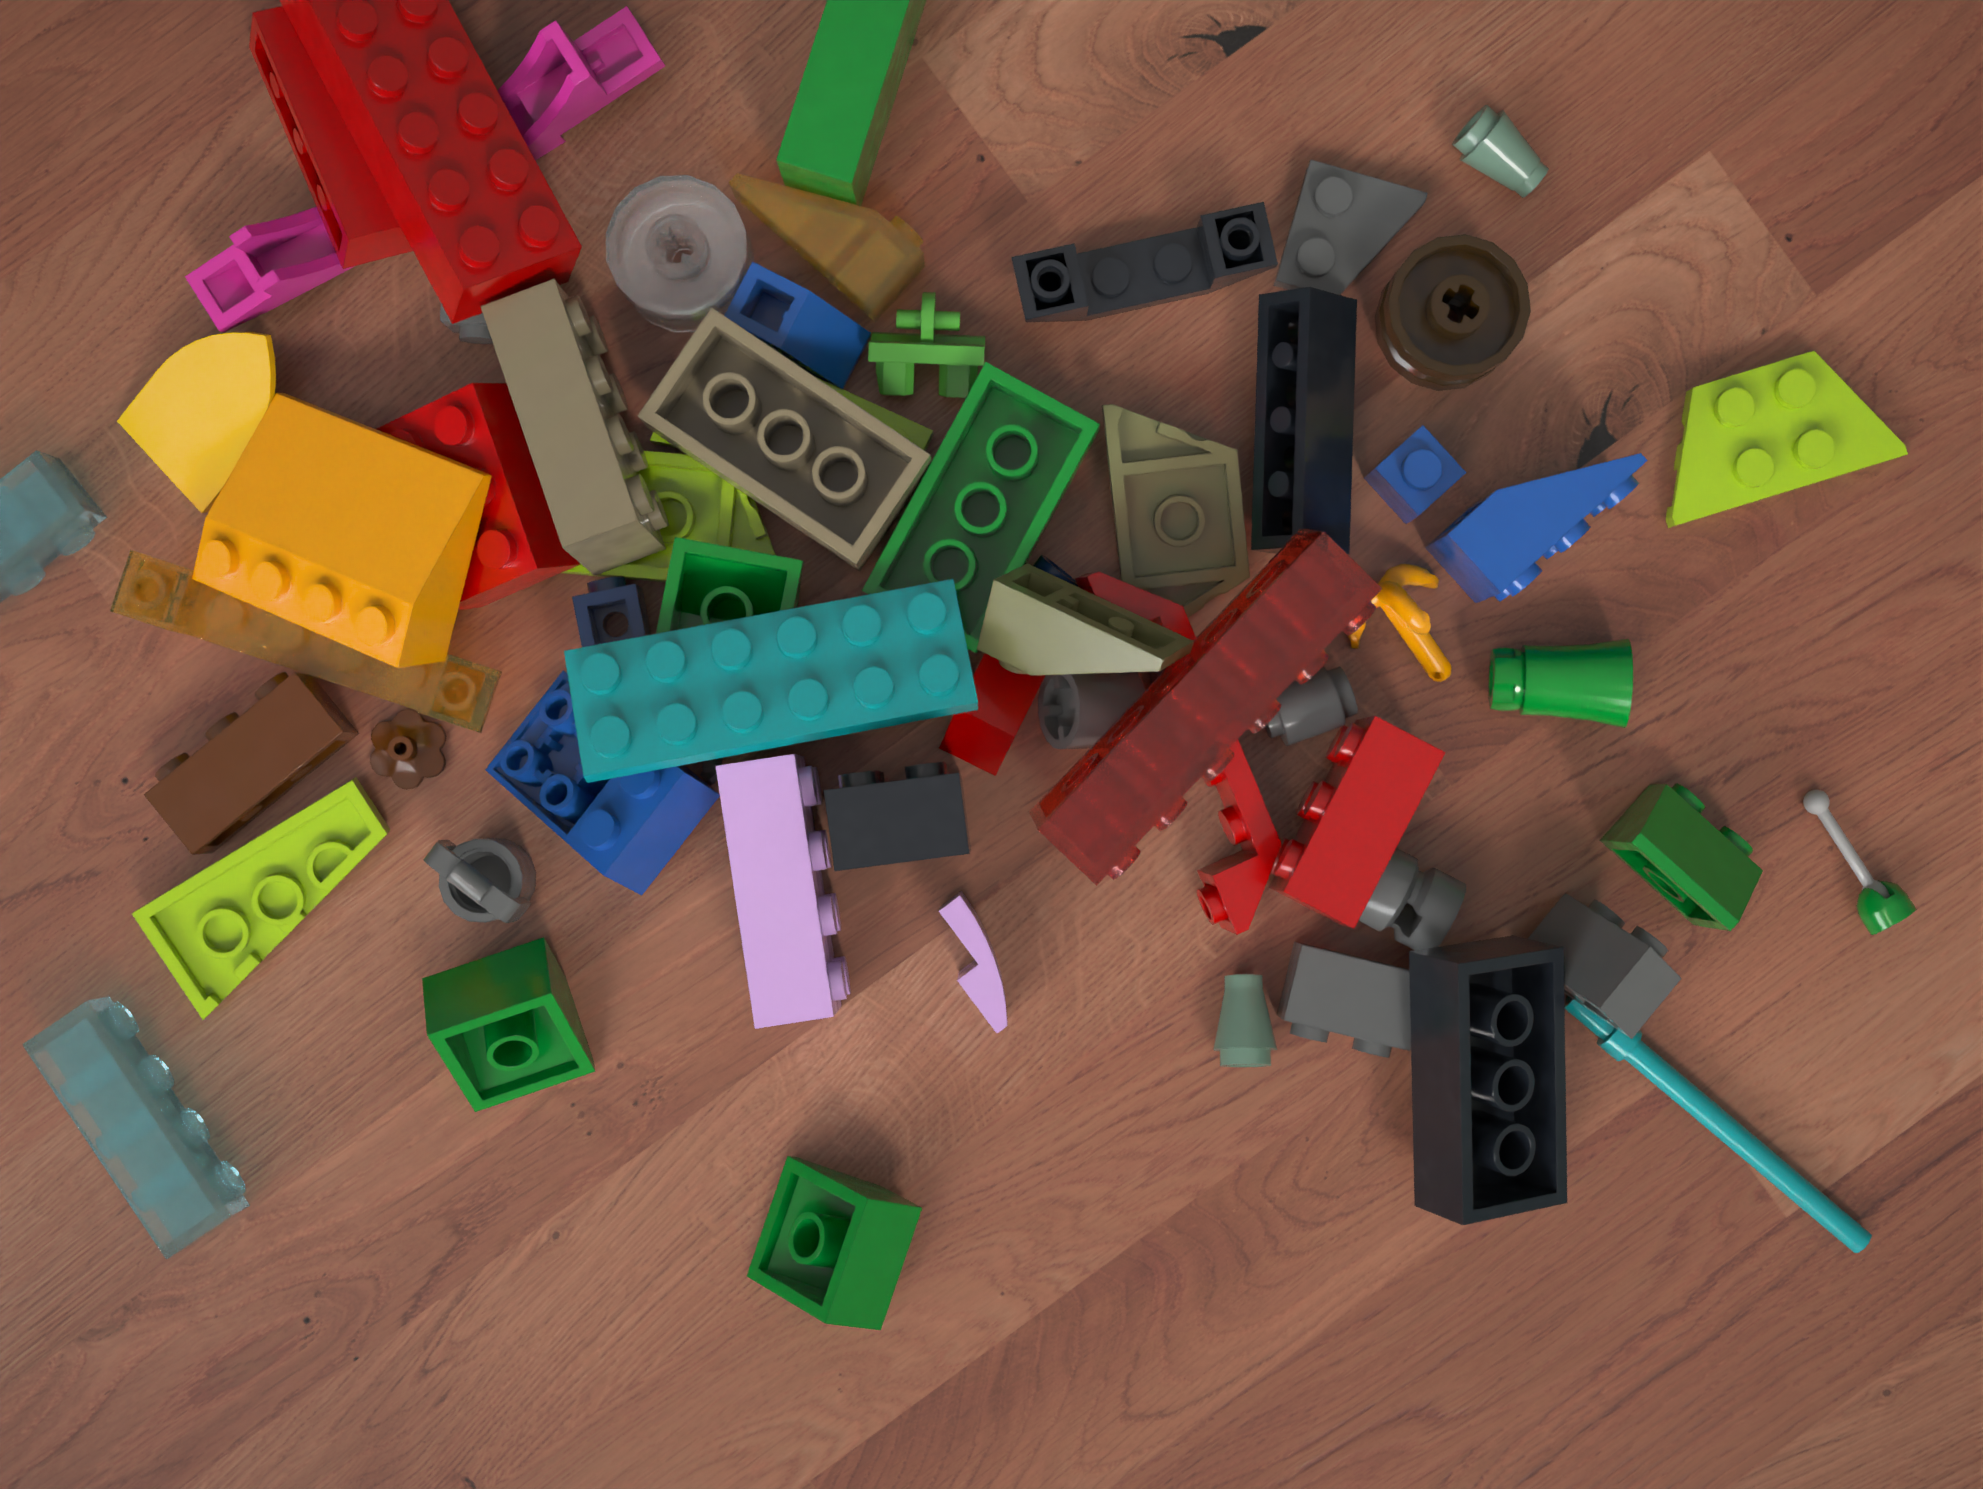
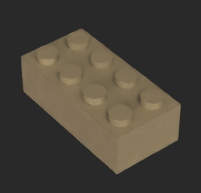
[481,279,669,575]
[637,307,931,571]

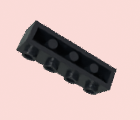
[1251,287,1357,557]

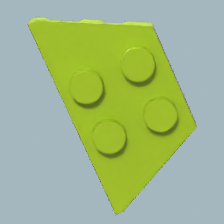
[1666,351,1908,528]
[562,451,776,582]

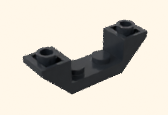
[1011,202,1278,322]

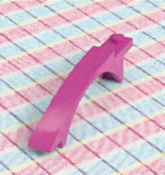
[185,6,665,333]

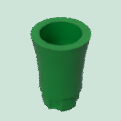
[1488,638,1633,728]

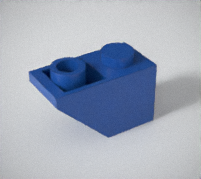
[724,261,871,389]

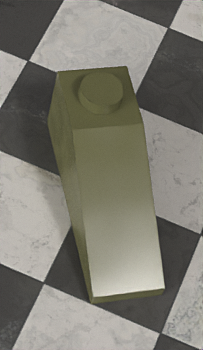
[977,563,1194,676]

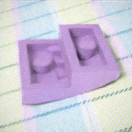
[939,891,1008,1033]

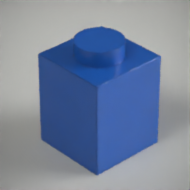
[1364,425,1466,524]

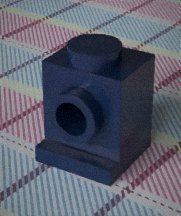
[572,576,652,647]

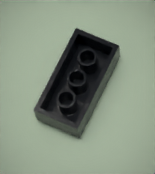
[1409,935,1567,1225]

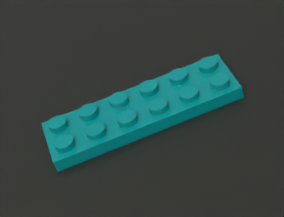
[564,579,978,783]

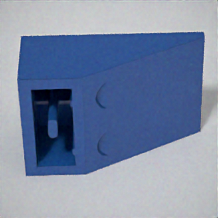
[1425,453,1648,603]
[485,670,720,896]

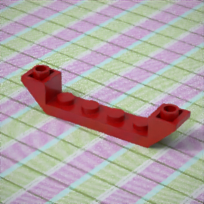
[1075,572,1282,935]

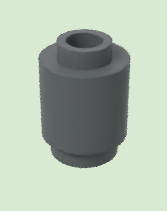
[1258,666,1358,746]

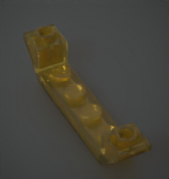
[110,550,502,733]

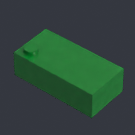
[776,0,926,214]
[862,362,1100,653]

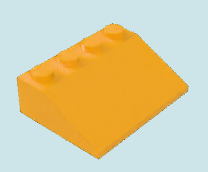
[192,393,492,668]

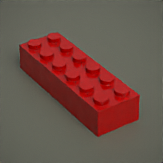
[279,0,582,324]

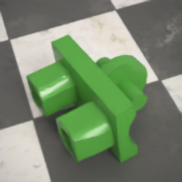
[868,292,986,398]

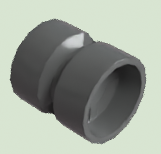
[1359,848,1466,950]

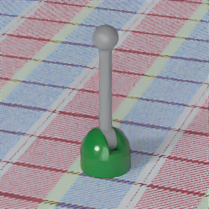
[1803,789,1917,935]

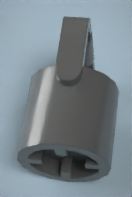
[1038,668,1177,758]
[423,838,536,923]

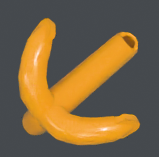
[1345,564,1452,682]

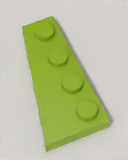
[132,777,391,1020]

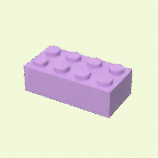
[716,754,851,1029]

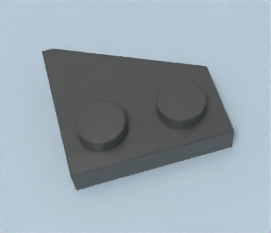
[1273,160,1428,295]

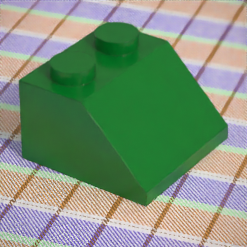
[656,537,803,634]
[1599,783,1763,931]
[422,937,596,1112]
[747,1156,922,1330]

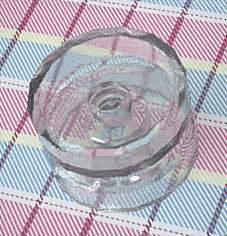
[606,175,755,332]

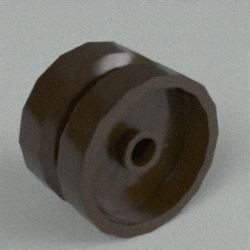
[1375,234,1531,391]

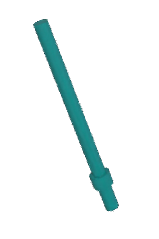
[1565,996,1872,1253]

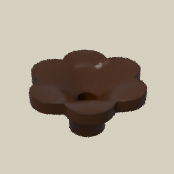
[370,709,447,790]

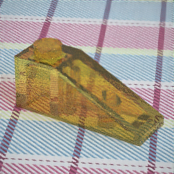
[728,173,925,322]

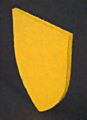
[117,332,276,513]

